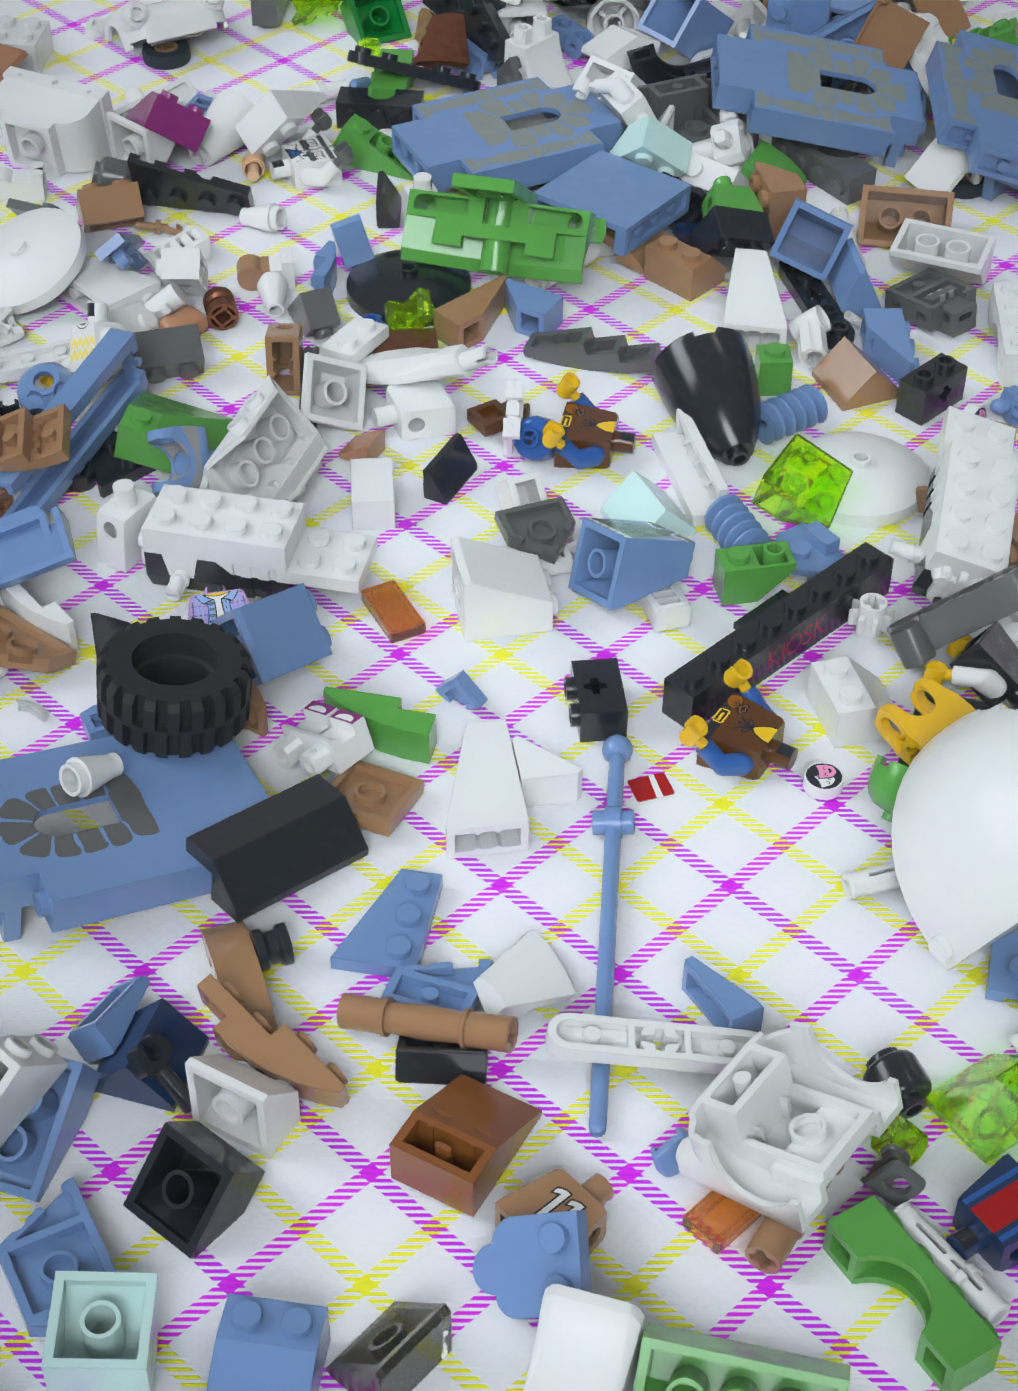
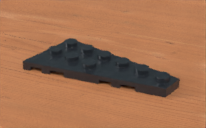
[422,0,511,62]

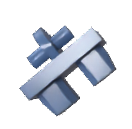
[452,38,496,80]

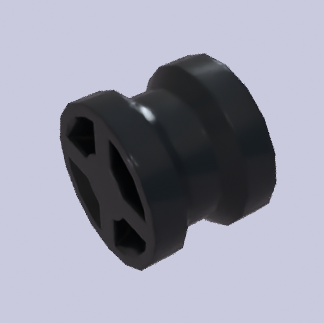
[249,922,294,972]

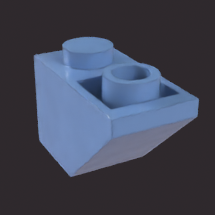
[505,278,563,337]

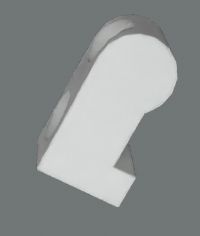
[0,162,48,202]

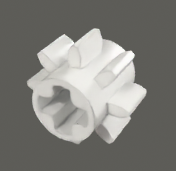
[847,593,896,639]

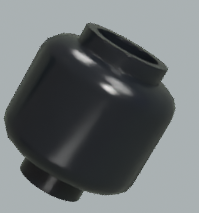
[863,1047,932,1119]

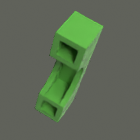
[823,1195,1002,1391]

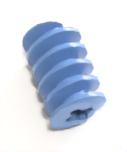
[758,384,828,445]
[705,494,773,548]

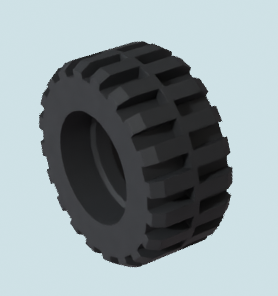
[96,616,252,758]

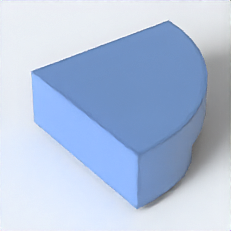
[435,670,488,709]

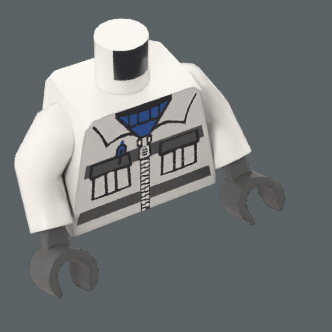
[269,107,354,190]

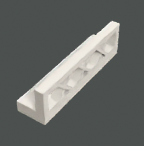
[652,408,729,527]

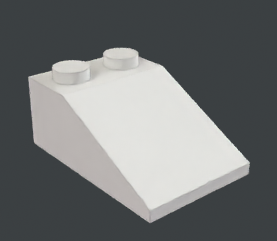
[235,89,326,156]

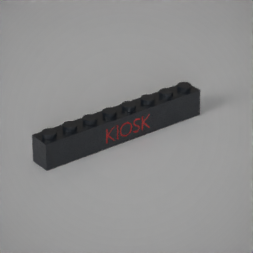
[662,542,894,728]

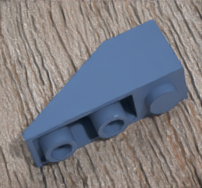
[860,308,920,384]

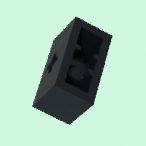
[895,353,968,426]
[564,658,628,743]

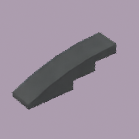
[523,327,662,373]

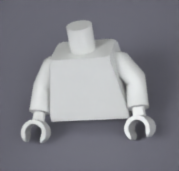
[572,70,657,137]

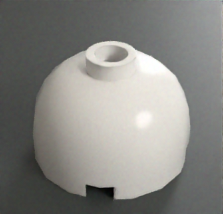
[586,0,640,37]

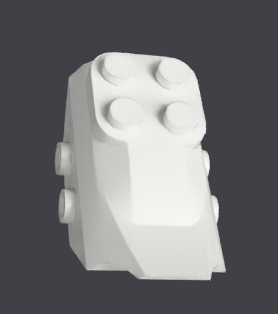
[199,375,329,501]

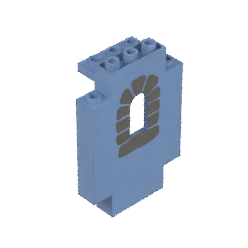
[0,735,269,943]

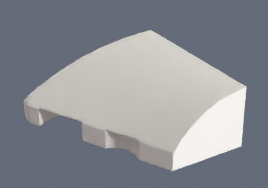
[473,930,577,1017]

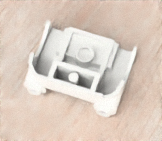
[101,0,228,53]
[676,1021,903,1234]

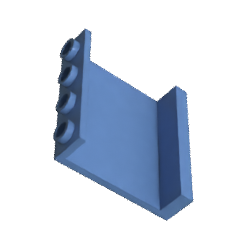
[534,150,692,257]

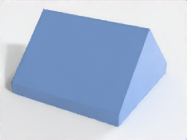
[828,238,882,317]

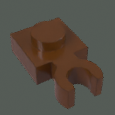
[467,399,530,437]

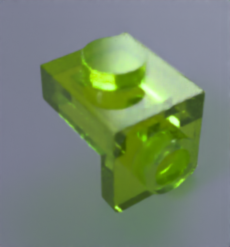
[384,288,434,330]

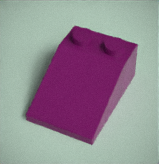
[125,89,211,153]

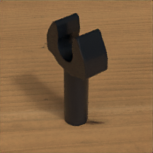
[126,1033,192,1114]

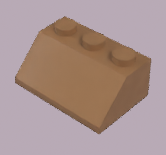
[857,184,955,248]

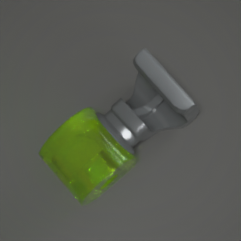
[860,1113,928,1207]

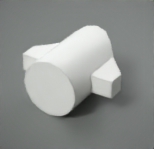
[143,282,188,320]

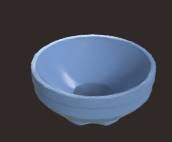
[17,362,72,410]

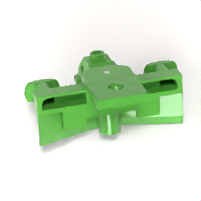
[401,173,607,284]

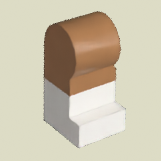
[236,247,296,291]

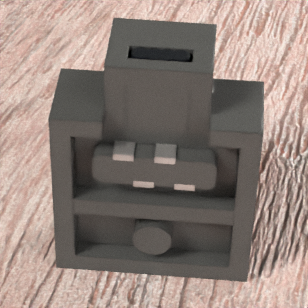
[885,268,977,338]

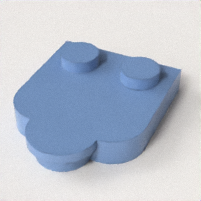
[473,1210,592,1319]

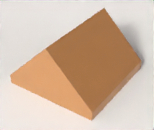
[812,336,899,411]

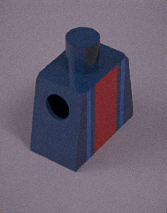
[946,1154,1018,1272]

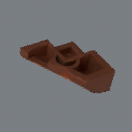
[413,13,470,69]

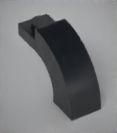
[627,43,711,84]

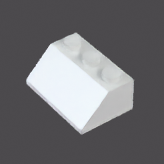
[889,218,996,285]

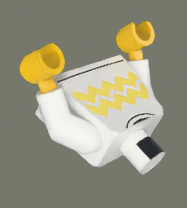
[40,303,124,388]

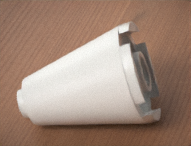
[188,89,255,166]

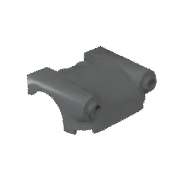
[637,73,759,149]

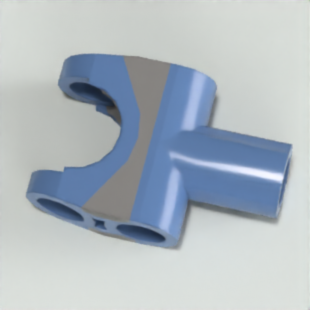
[147,425,215,497]

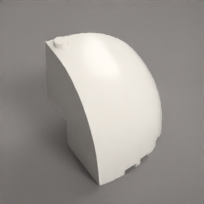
[891,705,1018,971]

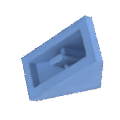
[330,213,375,269]

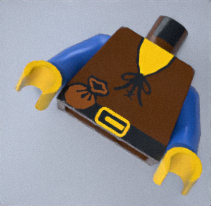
[542,372,636,470]
[679,659,798,780]

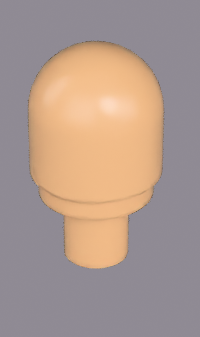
[242,152,265,182]

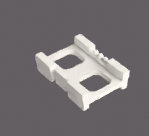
[502,379,524,458]

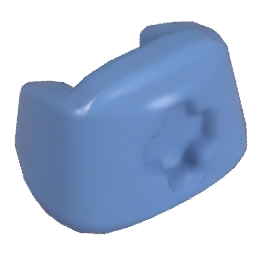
[651,1127,689,1177]

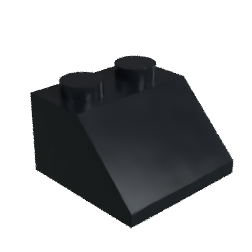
[684,205,775,258]
[123,1121,265,1258]

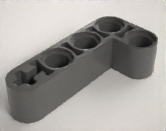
[887,564,1018,670]

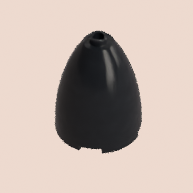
[652,327,761,466]

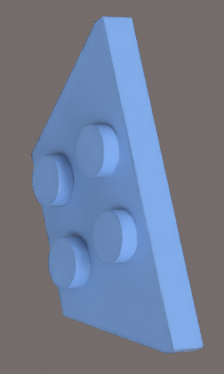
[0,1177,116,1337]

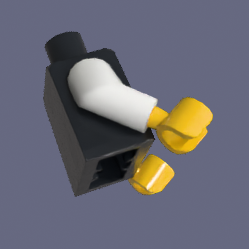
[922,621,1018,710]

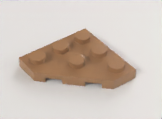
[0,604,77,673]

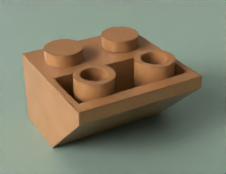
[749,162,807,242]
[76,179,145,233]

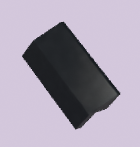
[186,774,369,923]

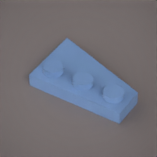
[330,869,443,978]

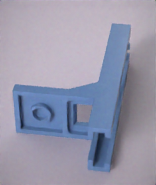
[0,328,149,517]

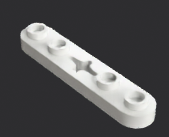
[545,1013,758,1075]

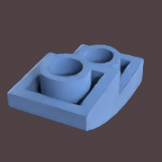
[311,240,337,293]

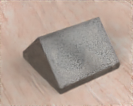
[325,1301,452,1391]

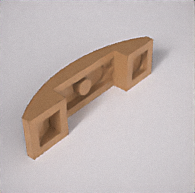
[200,920,278,1035]

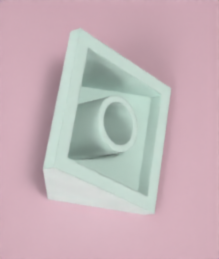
[601,470,696,537]

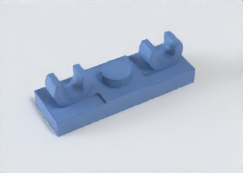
[94,232,148,270]

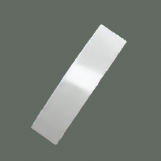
[0,582,79,650]

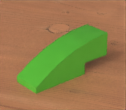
[323,686,437,764]

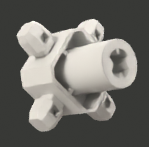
[691,110,754,172]

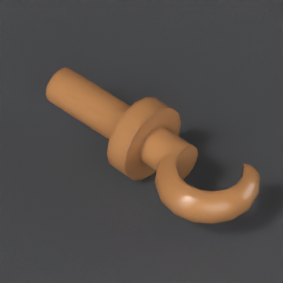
[135,219,183,235]

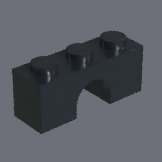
[336,86,424,130]

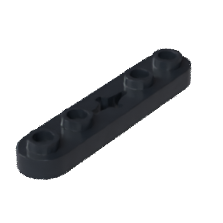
[347,45,481,91]
[778,260,855,350]

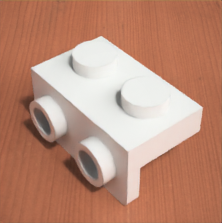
[319,316,389,363]

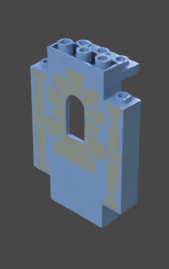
[710,24,927,168]
[925,29,1018,185]
[392,77,623,191]

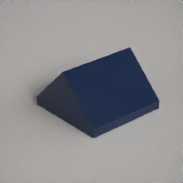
[95,998,209,1112]

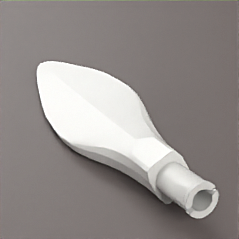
[358,343,498,385]

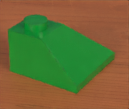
[340,0,412,47]

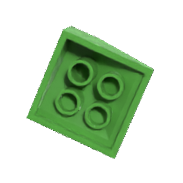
[114,391,233,474]

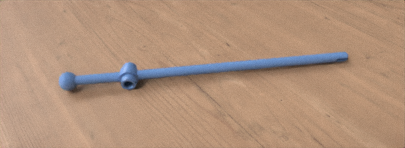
[589,734,635,1138]

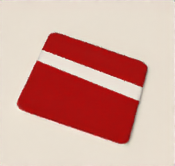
[627,773,674,802]

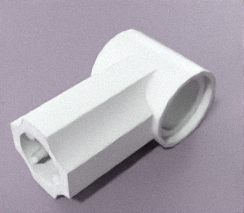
[788,305,831,368]

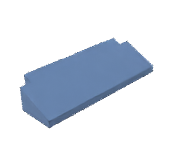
[0,506,77,590]

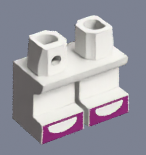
[273,700,375,777]

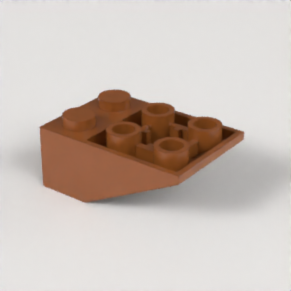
[389,1074,542,1217]

